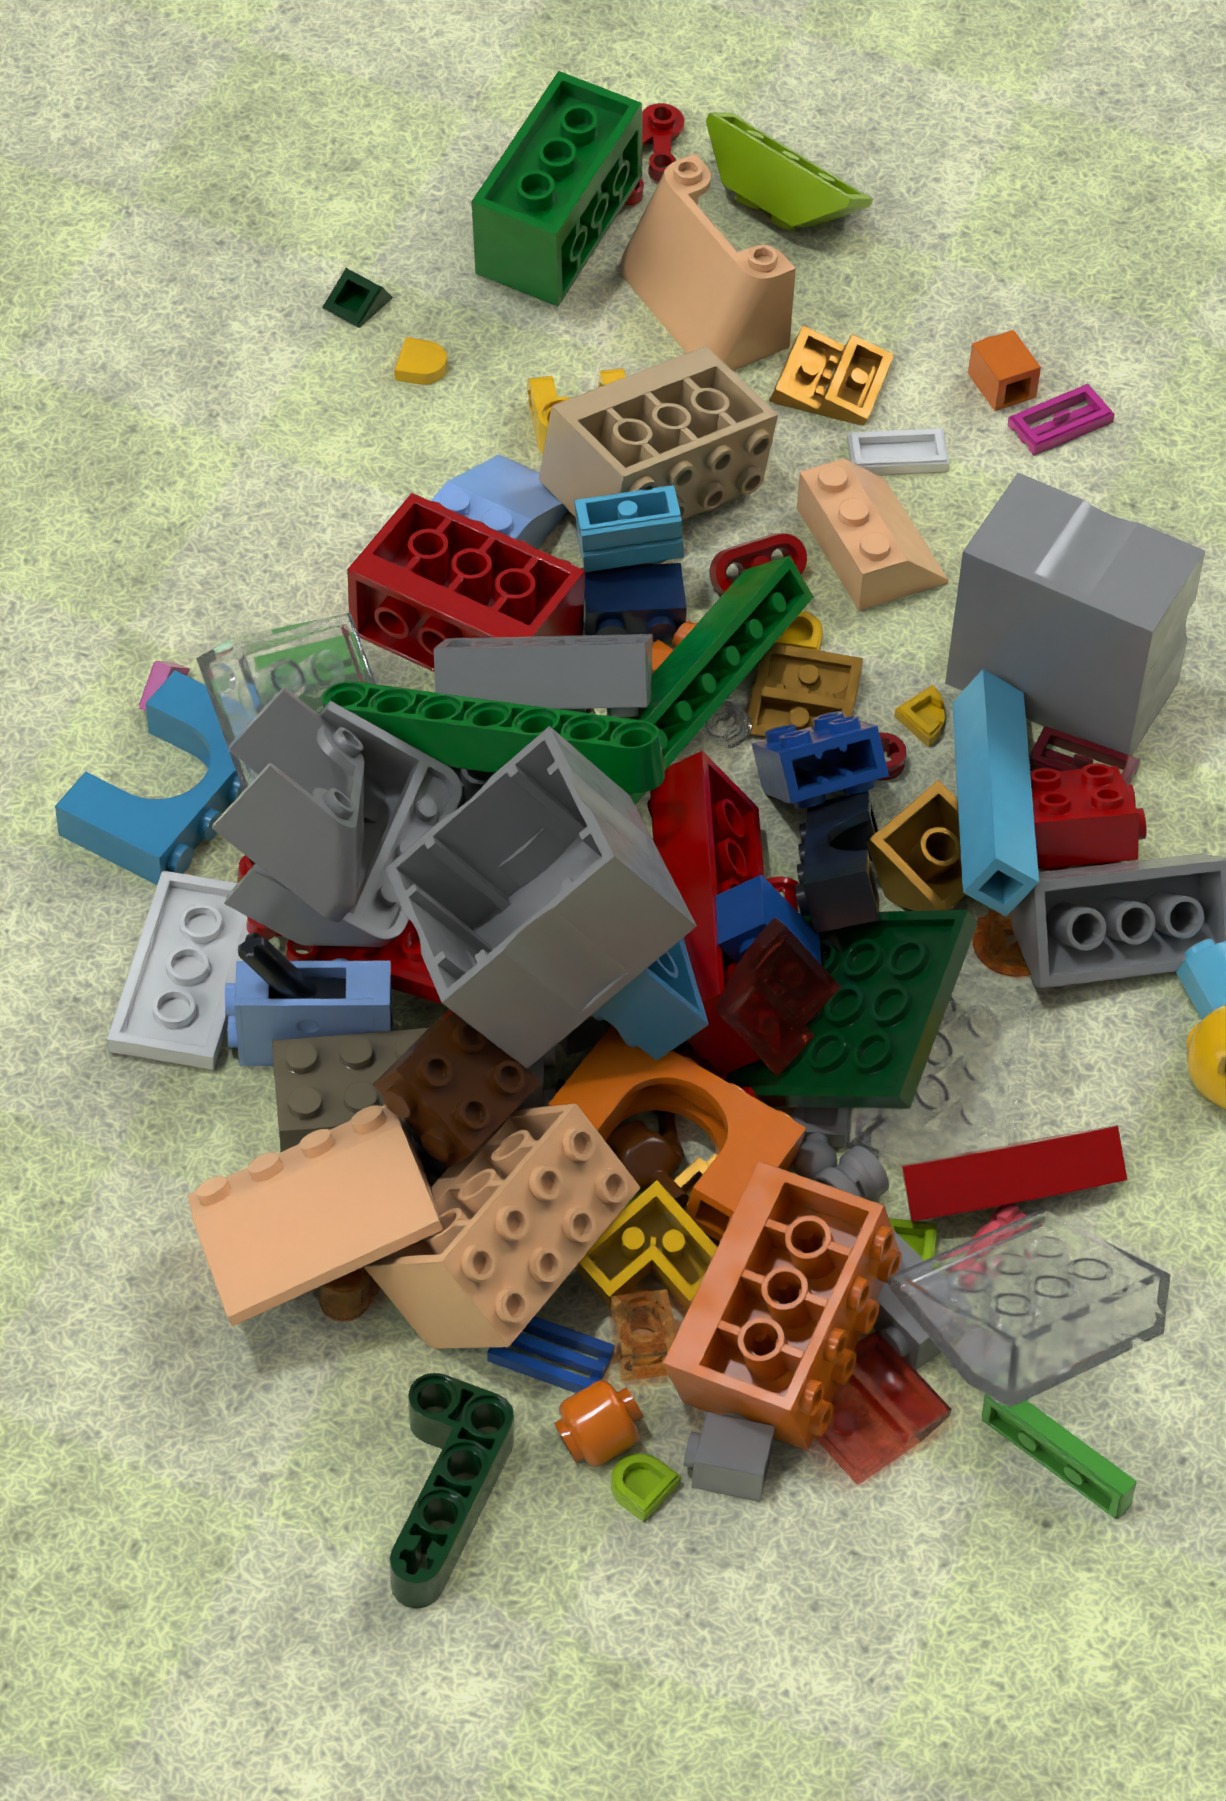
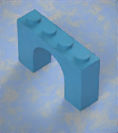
[55,670,260,885]

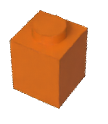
[968,330,1041,411]

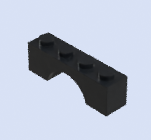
[795,791,880,934]

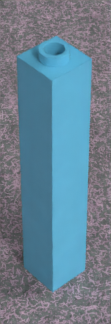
[952,669,1039,917]

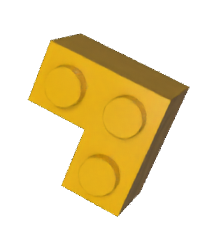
[574,1181,717,1311]

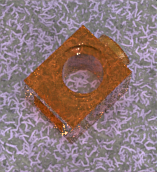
[610,1289,676,1382]

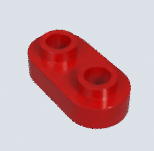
[709,533,807,595]

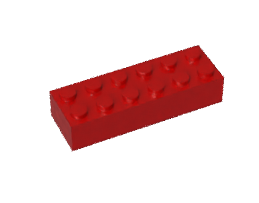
[647,750,779,1075]

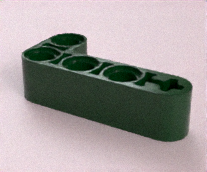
[389,1373,514,1609]

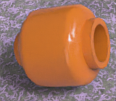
[554,1380,644,1467]

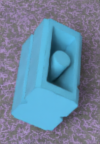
[574,485,684,572]

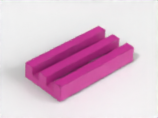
[1007,384,1115,456]

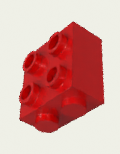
[1030,763,1147,871]

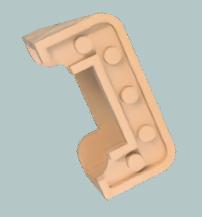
[621,153,796,371]

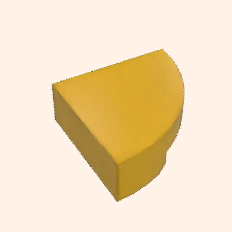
[894,685,945,747]

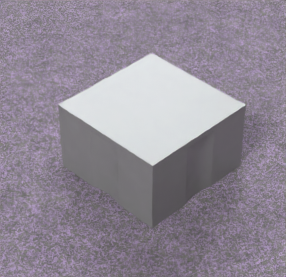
[945,473,1205,756]
[385,726,697,1069]

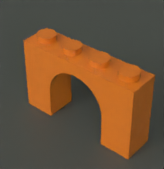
[548,1025,806,1241]

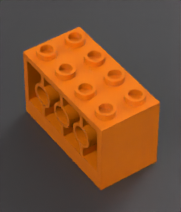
[663,1161,902,1451]

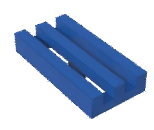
[487,1316,615,1393]

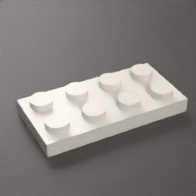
[107,870,259,1070]

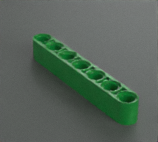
[321,681,665,793]

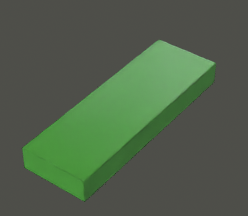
[981,1379,1137,1519]

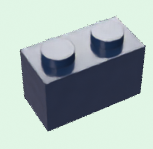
[581,563,687,643]

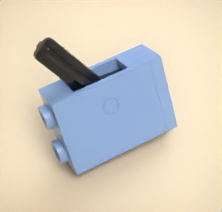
[225,933,393,1066]

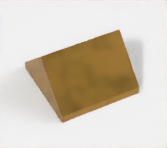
[867,780,967,911]

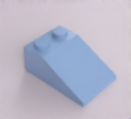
[431,454,569,549]

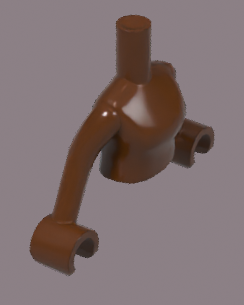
[605,1110,689,1208]

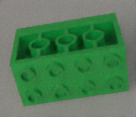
[471,71,642,307]

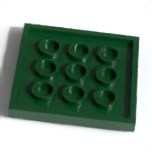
[725,910,978,1109]

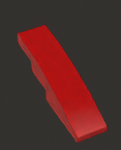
[901,1125,1127,1222]

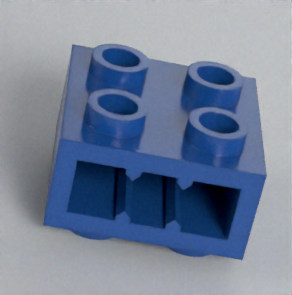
[751,711,889,809]

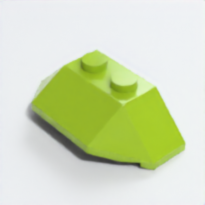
[705,113,874,231]

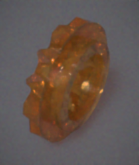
[972,909,1031,977]

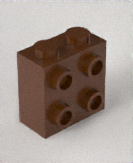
[373,1010,541,1168]

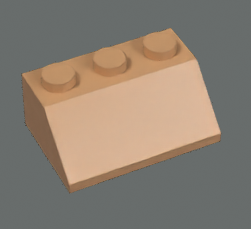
[797,459,948,611]

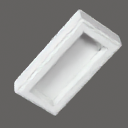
[847,428,949,475]

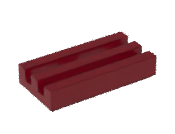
[1029,725,1140,785]

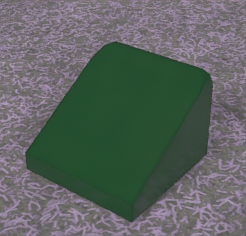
[322,268,393,328]

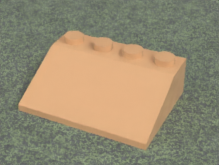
[188,1105,444,1326]

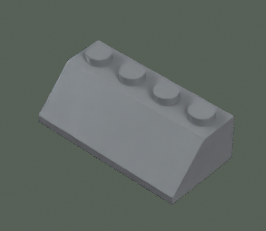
[434,634,653,717]
[1011,853,1226,988]

